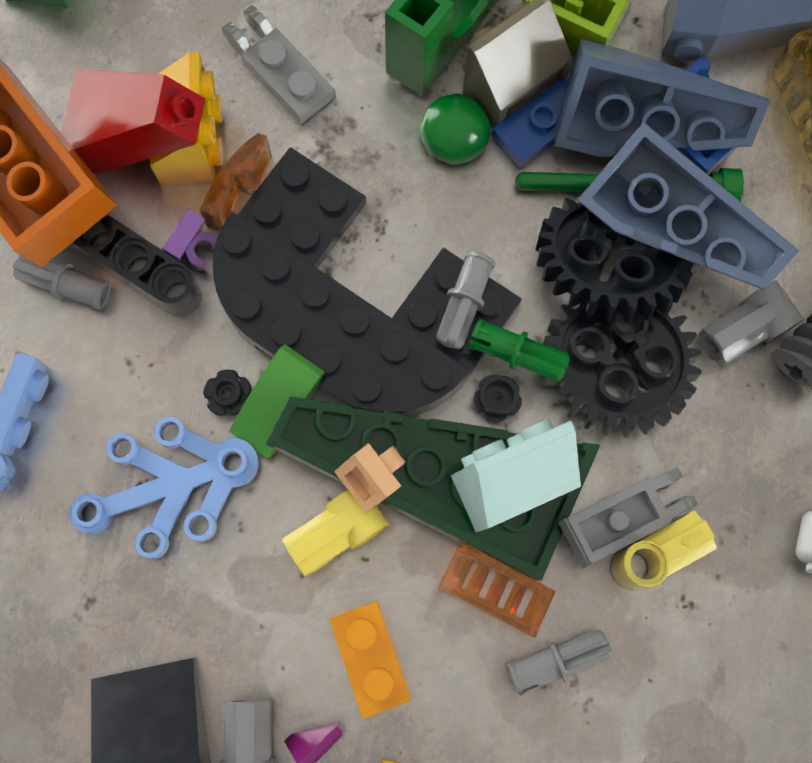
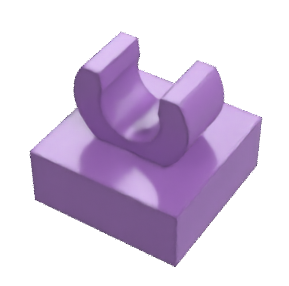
[162,208,217,271]

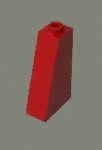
[60,69,206,175]

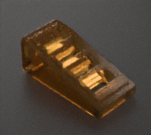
[438,545,556,638]

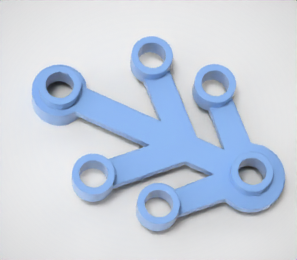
[69,417,259,559]

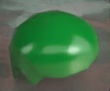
[418,93,491,165]

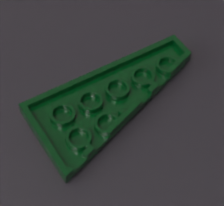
[266,396,600,581]

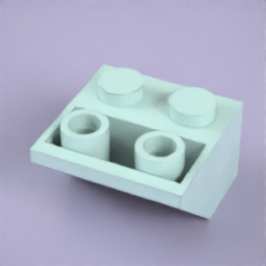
[451,419,581,532]

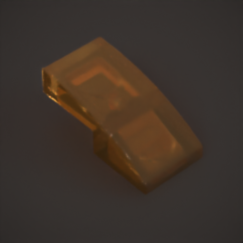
[199,133,272,232]

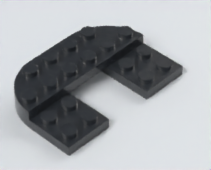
[213,147,522,416]

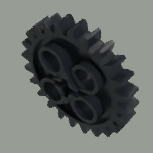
[535,192,694,323]
[542,302,702,438]

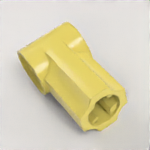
[281,490,390,577]
[611,510,717,590]

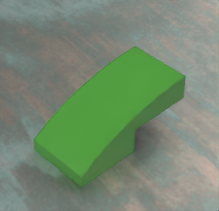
[229,344,325,459]

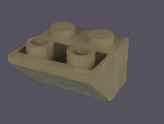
[462,0,573,128]

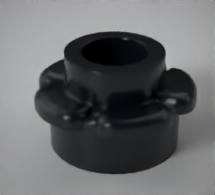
[203,369,252,416]
[474,374,522,422]

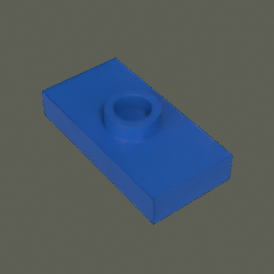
[491,77,567,169]

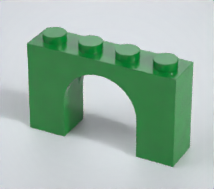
[385,0,498,97]

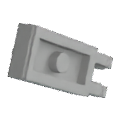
[221,5,336,124]
[558,467,698,568]

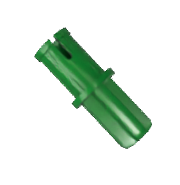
[469,319,570,381]

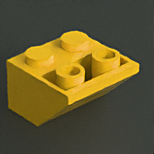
[150,52,223,185]

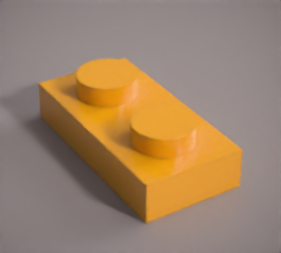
[329,601,412,719]

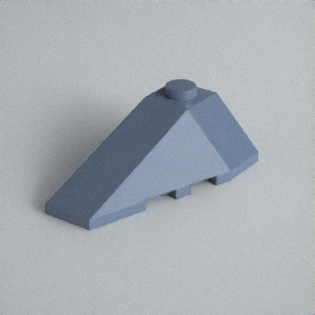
[661,0,812,61]
[555,39,770,157]
[578,122,800,290]

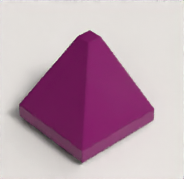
[284,721,345,763]

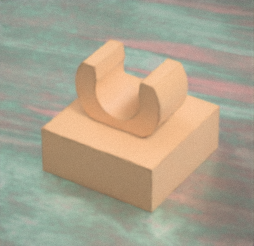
[334,444,406,513]

